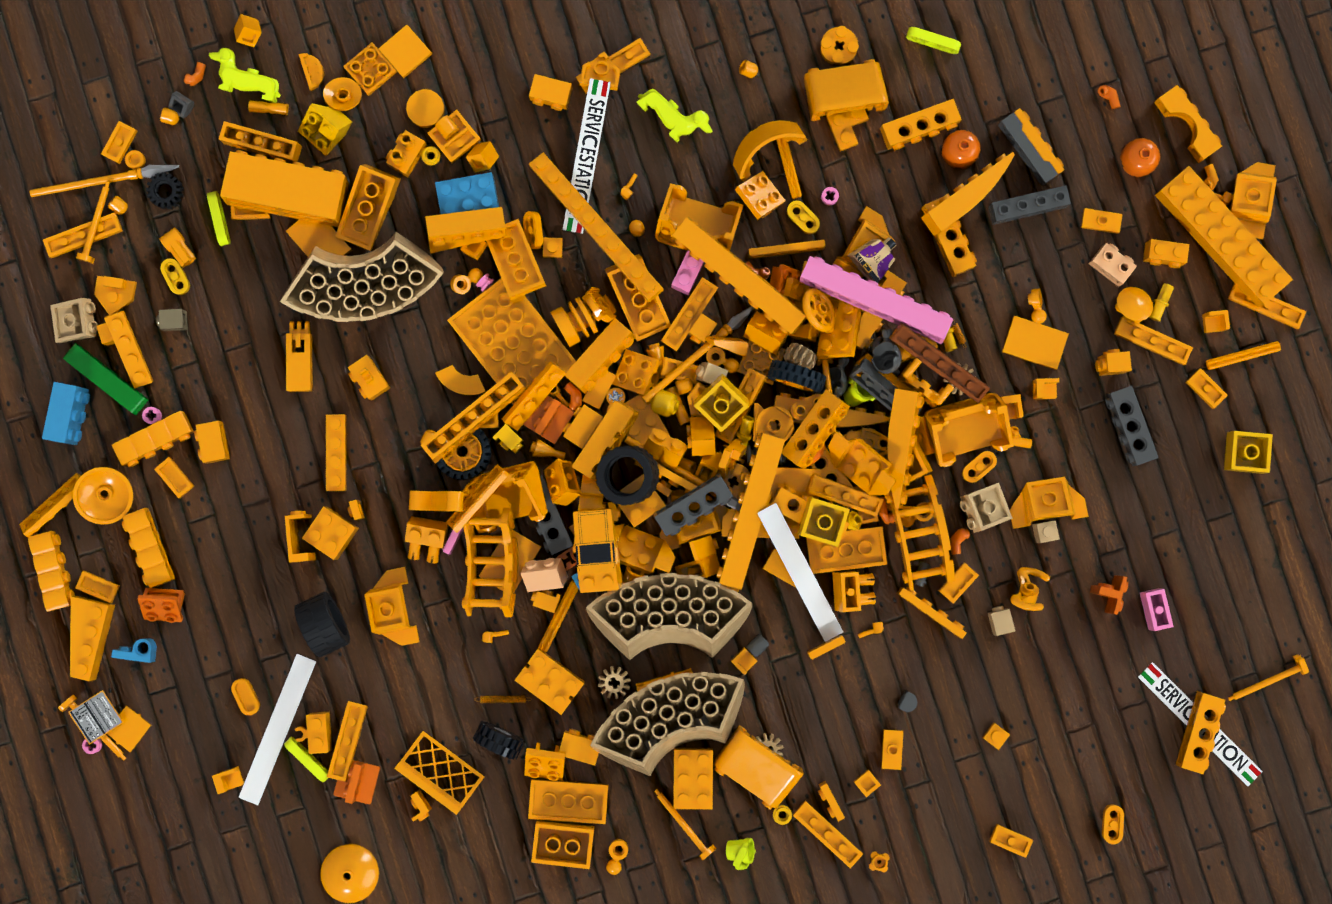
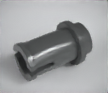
[913,562,931,587]

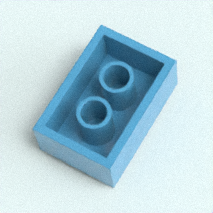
[435,172,499,214]
[42,382,90,445]

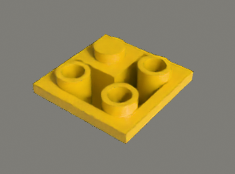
[298,103,352,156]

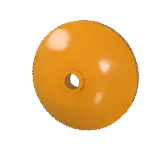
[73,467,133,525]
[321,844,379,903]

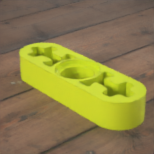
[906,27,961,54]
[207,191,231,246]
[284,736,328,782]

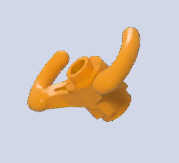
[1011,567,1050,611]

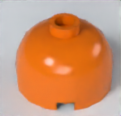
[942,130,980,169]
[1120,138,1160,177]

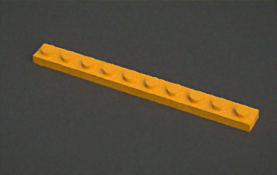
[529,152,664,302]

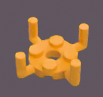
[898,358,954,408]

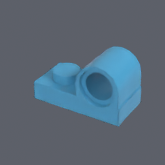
[111,638,157,663]

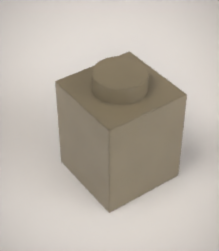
[156,309,188,331]

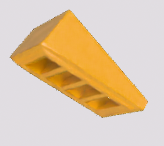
[705,336,748,357]

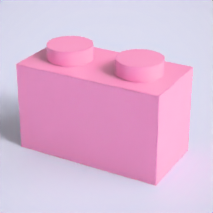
[671,250,704,296]
[1140,588,1174,631]

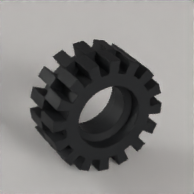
[146,173,184,209]

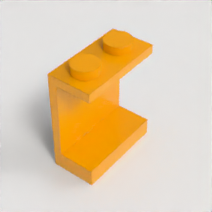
[285,511,316,563]

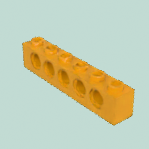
[421,372,525,464]

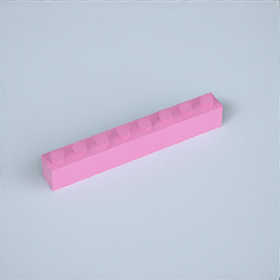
[799,256,953,344]

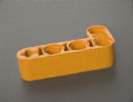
[409,491,464,512]

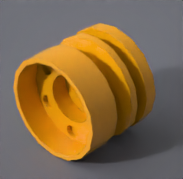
[550,297,598,347]

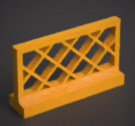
[394,731,485,815]

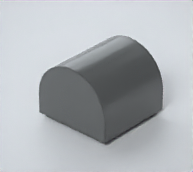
[168,91,194,119]
[746,633,770,657]
[896,690,918,712]

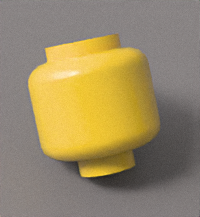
[649,389,679,417]

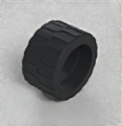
[595,446,660,505]
[294,592,350,658]

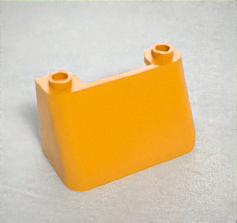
[804,59,889,121]
[655,183,743,251]
[924,393,1014,467]
[462,461,548,534]
[713,725,804,810]

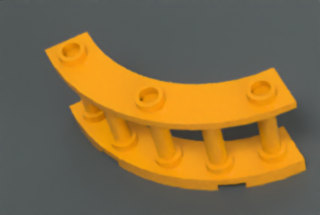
[885,475,955,591]
[462,508,518,617]

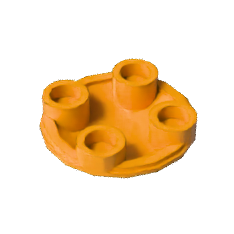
[1115,287,1153,324]

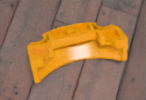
[733,120,808,182]

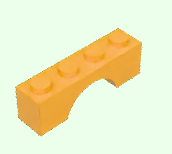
[1154,85,1222,163]

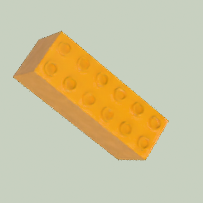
[220,150,349,227]

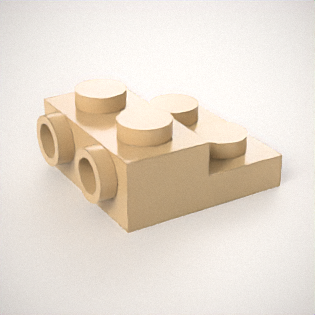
[50,298,98,343]
[960,483,1013,533]

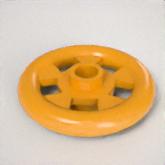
[802,288,836,332]

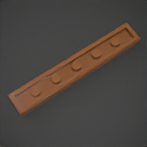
[889,322,990,403]

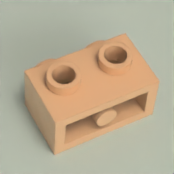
[1088,243,1137,287]
[521,558,568,592]

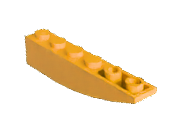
[921,152,1015,236]
[887,389,924,508]
[774,393,890,428]

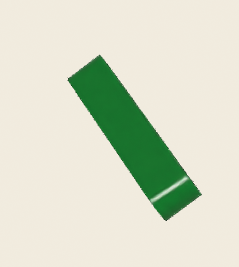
[63,343,148,415]

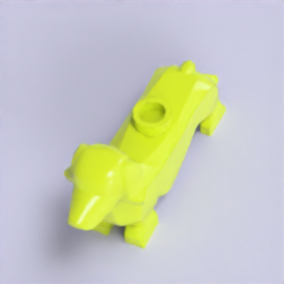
[209,48,281,103]
[636,89,713,143]

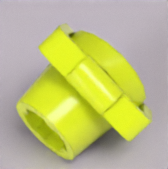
[843,377,876,407]
[726,838,756,870]

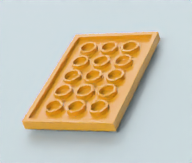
[447,278,576,405]

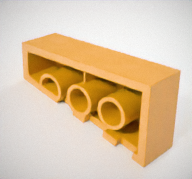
[425,207,506,254]
[856,270,907,351]
[571,400,639,479]
[70,596,115,681]

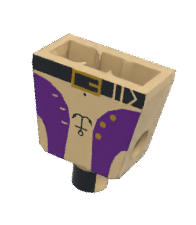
[848,237,896,283]

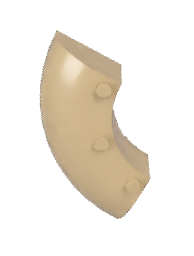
[280,232,444,322]
[586,573,752,660]
[590,672,745,776]

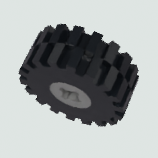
[473,721,525,760]

